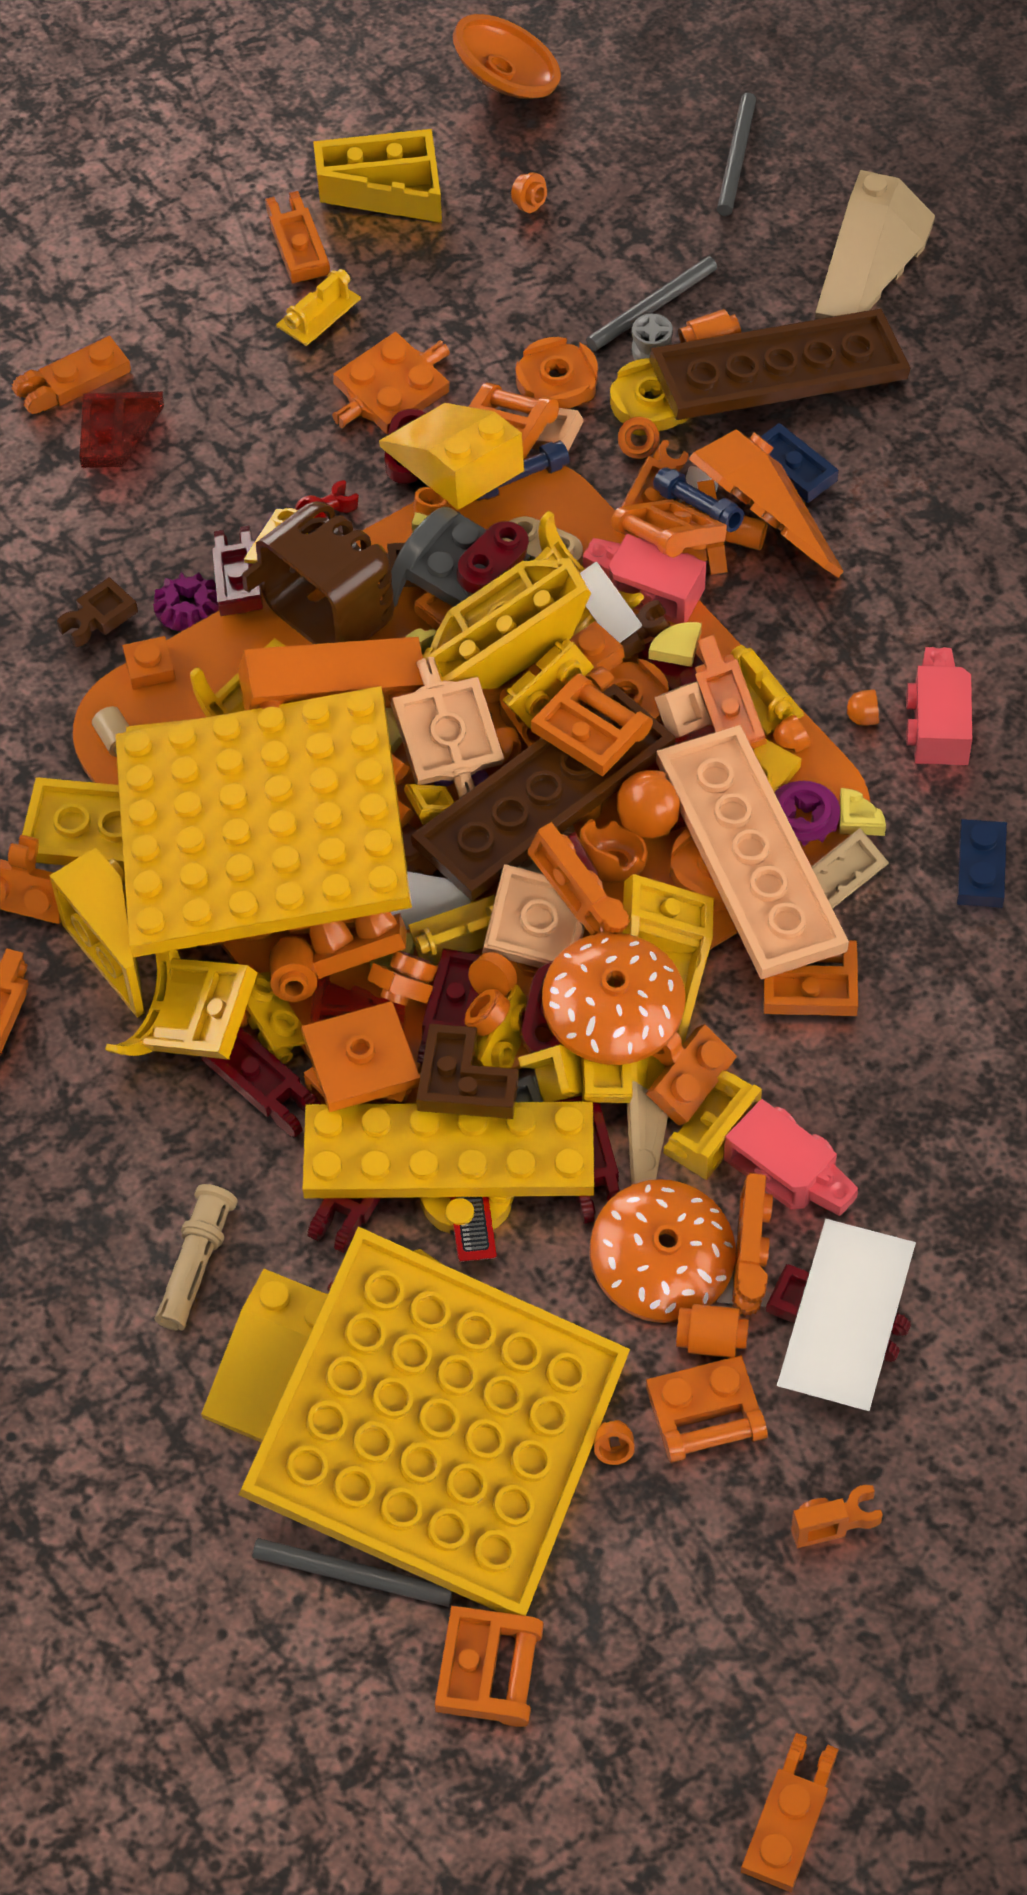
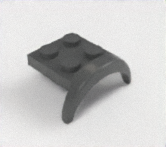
[391,507,531,607]

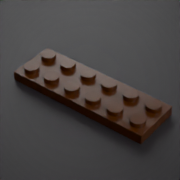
[649,308,911,420]
[411,684,675,901]

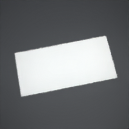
[777,1218,916,1411]

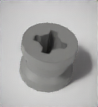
[631,313,673,360]

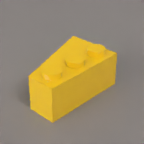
[313,129,442,223]

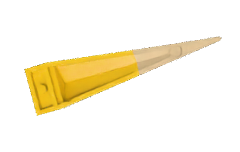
[621,874,714,1185]

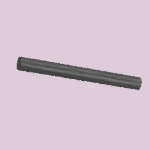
[717,93,756,216]
[586,256,717,351]
[252,1538,454,1607]

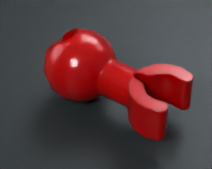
[294,480,359,518]

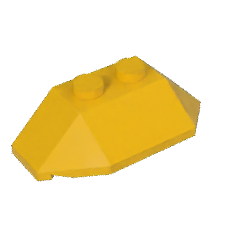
[423,558,591,689]

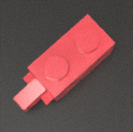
[583,534,706,624]
[906,647,972,765]
[724,1099,858,1216]

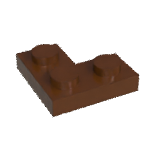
[416,1024,519,1119]

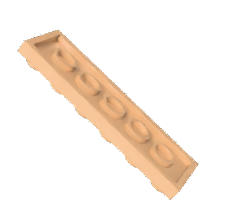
[656,725,849,980]

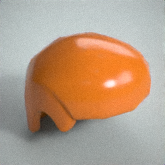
[617,770,680,839]
[579,819,648,883]

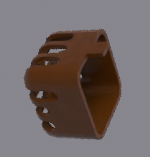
[242,501,395,644]

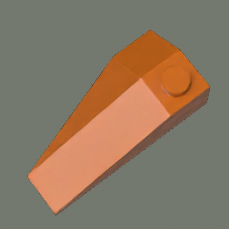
[689,429,844,578]

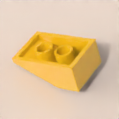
[379,403,524,510]
[49,847,145,1018]
[201,1269,328,1442]

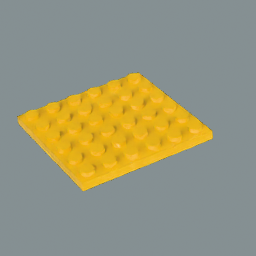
[115,686,412,958]
[238,1226,630,1616]

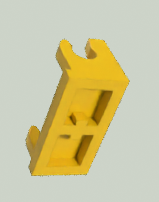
[663,1071,762,1180]

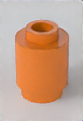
[678,309,742,343]
[269,935,317,1002]
[676,1304,749,1358]

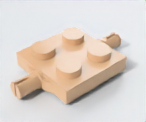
[391,657,504,798]

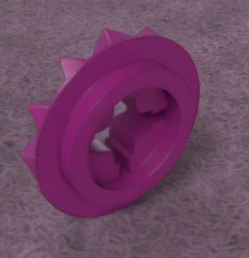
[153,571,219,631]
[774,781,840,847]

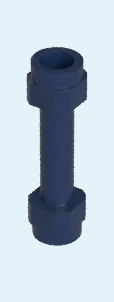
[476,440,570,501]
[653,467,744,532]

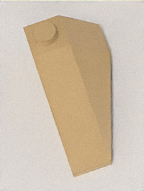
[815,170,935,319]

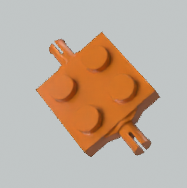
[332,331,450,435]

